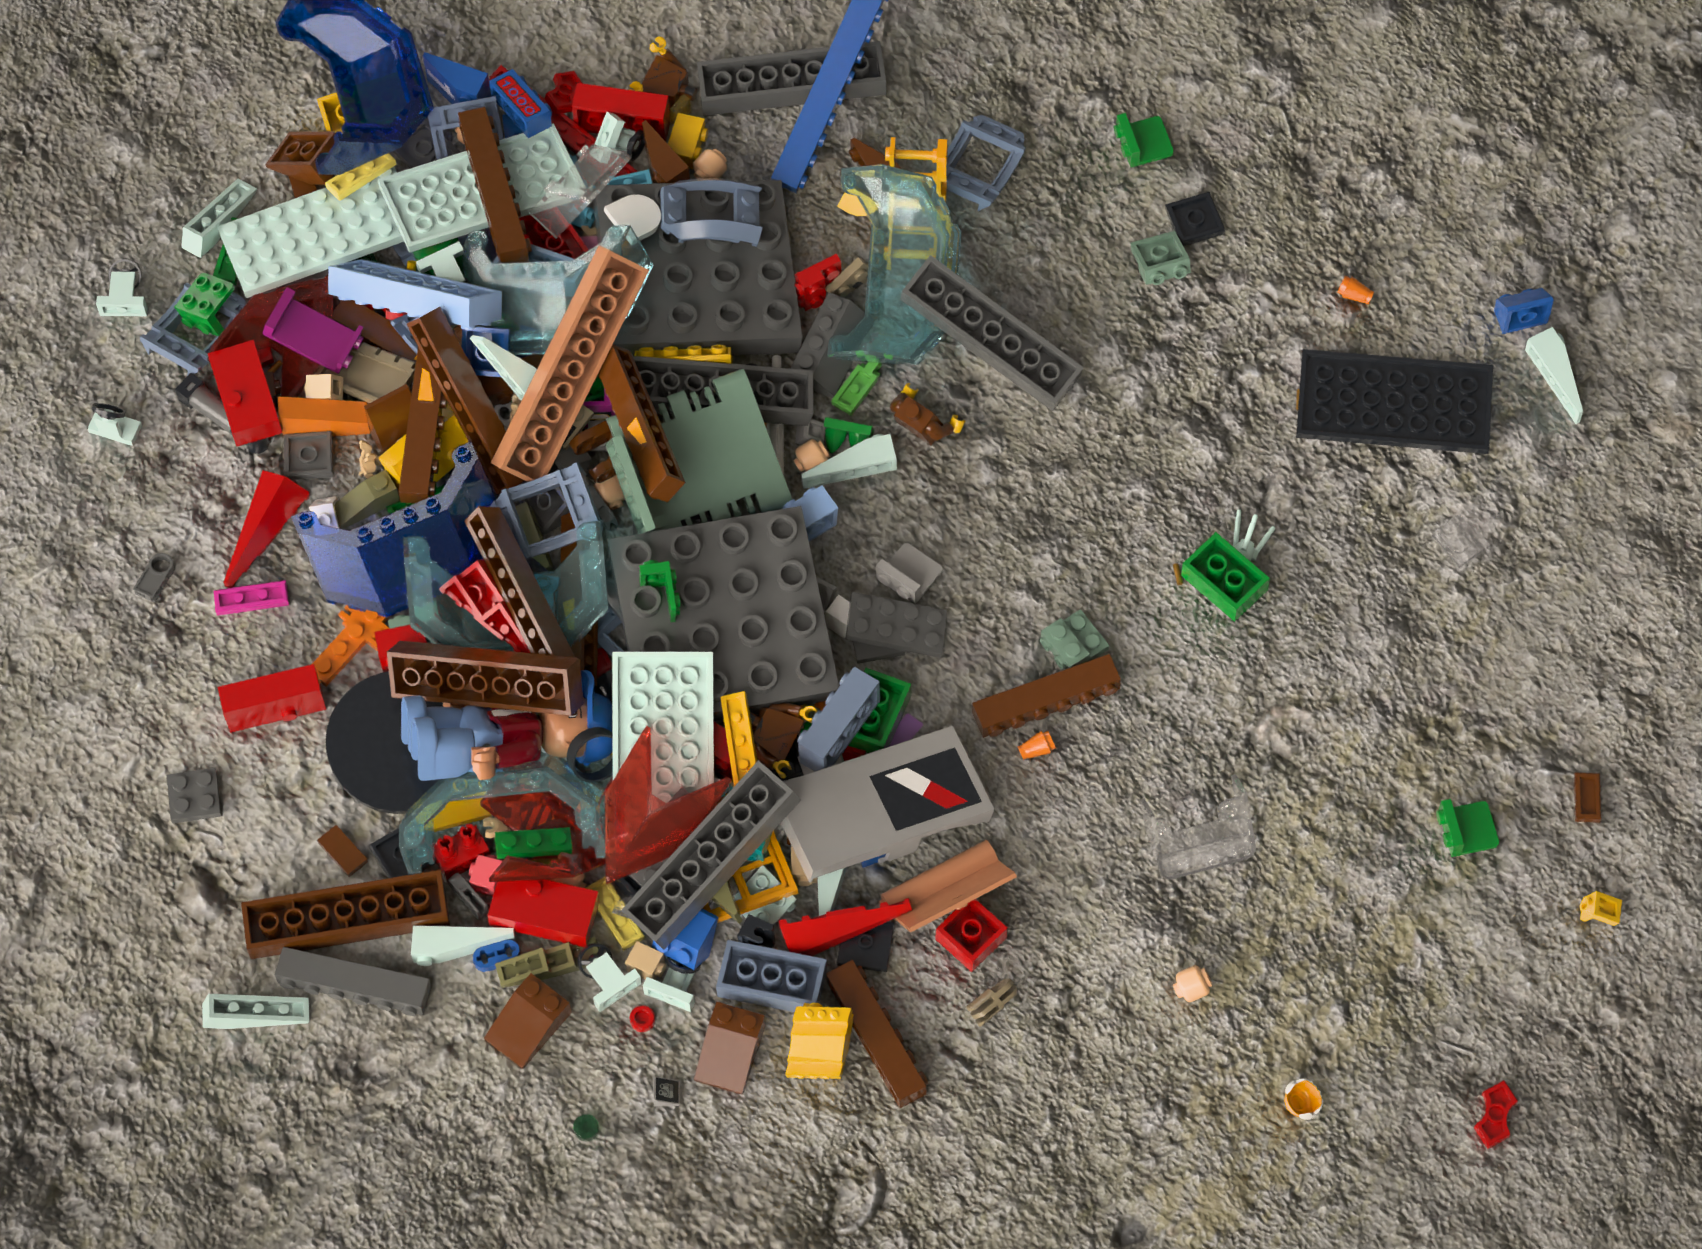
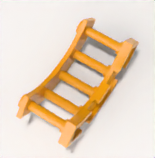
[882,137,947,270]

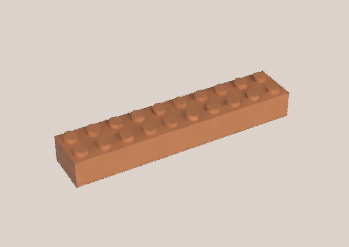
[491,245,649,482]

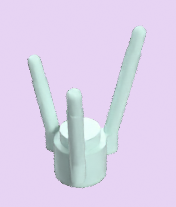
[1233,509,1275,561]

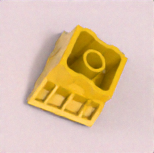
[785,1003,854,1079]

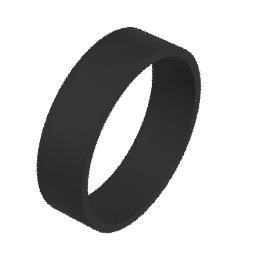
[567,727,613,783]

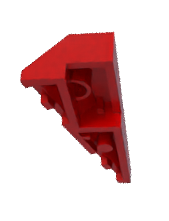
[223,470,310,588]
[439,559,530,653]
[779,898,913,956]

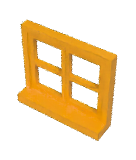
[702,831,798,923]

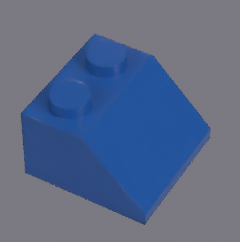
[1494,288,1554,334]
[461,325,510,377]
[652,909,719,970]

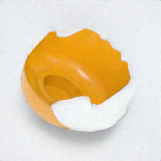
[1284,1078,1324,1120]

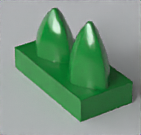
[823,417,874,453]

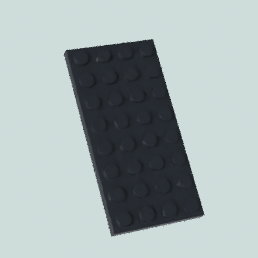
[1296,349,1494,454]

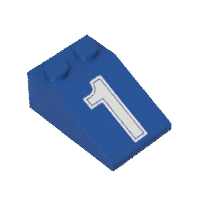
[423,52,491,104]

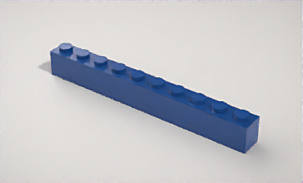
[771,0,889,194]

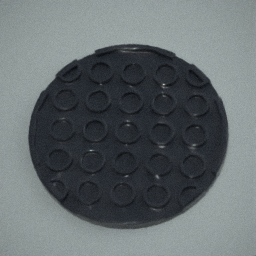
[326,671,468,814]

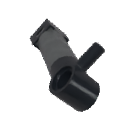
[175,373,269,454]

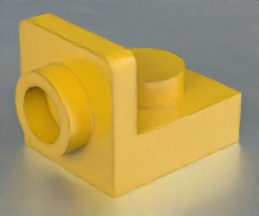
[1580,891,1622,926]

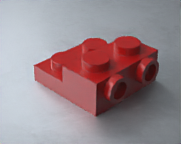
[794,253,842,311]

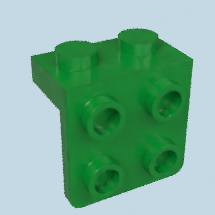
[1113,113,1174,168]
[174,273,235,337]
[639,560,680,623]
[1436,799,1499,857]

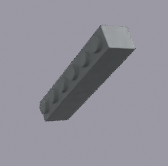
[274,947,431,1016]

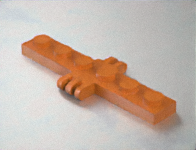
[312,565,422,687]

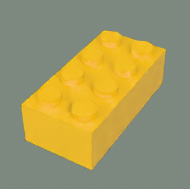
[378,402,473,490]

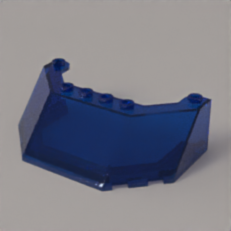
[275,0,434,175]
[291,442,496,617]

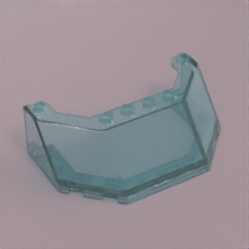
[827,164,961,365]
[462,224,653,355]
[403,521,608,652]
[399,753,609,875]

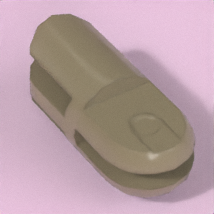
[966,979,1018,1027]

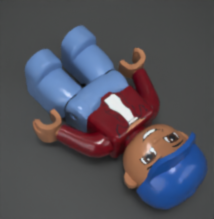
[401,670,613,781]

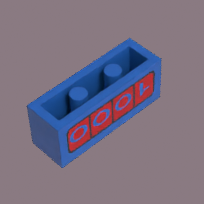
[489,69,552,138]

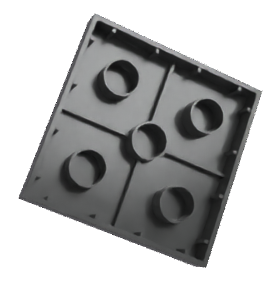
[593,180,802,356]
[608,506,839,721]

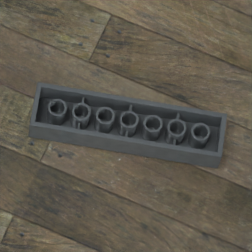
[697,41,886,116]
[900,255,1084,411]
[633,356,813,426]
[621,760,801,950]

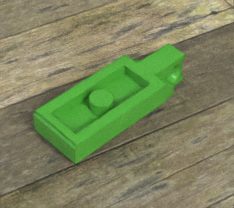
[831,355,882,416]

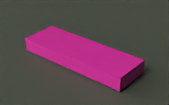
[214,580,289,616]

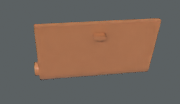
[879,840,1017,932]

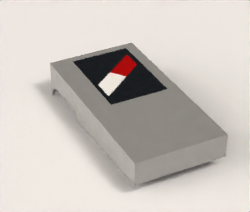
[781,726,994,883]

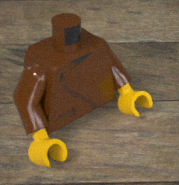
[629,36,697,109]
[890,383,965,446]
[749,703,818,778]

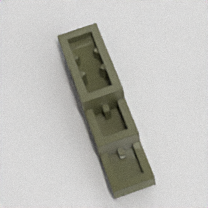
[495,937,599,988]

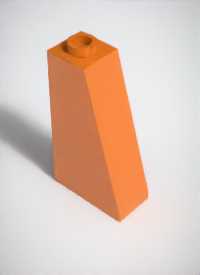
[278,397,371,437]

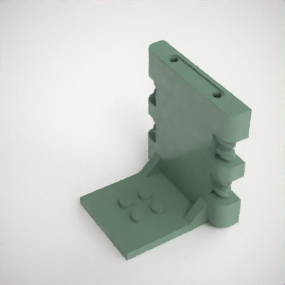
[605,369,792,534]

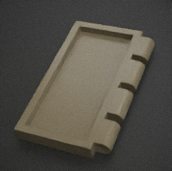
[315,342,416,403]

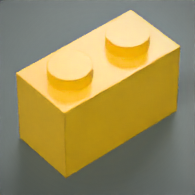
[668,113,709,169]

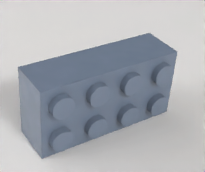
[797,666,880,772]
[716,940,827,1012]

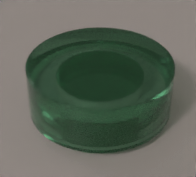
[573,1114,599,1142]

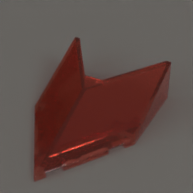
[207,275,333,398]
[605,725,732,885]
[480,779,617,882]

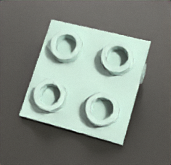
[734,865,797,925]

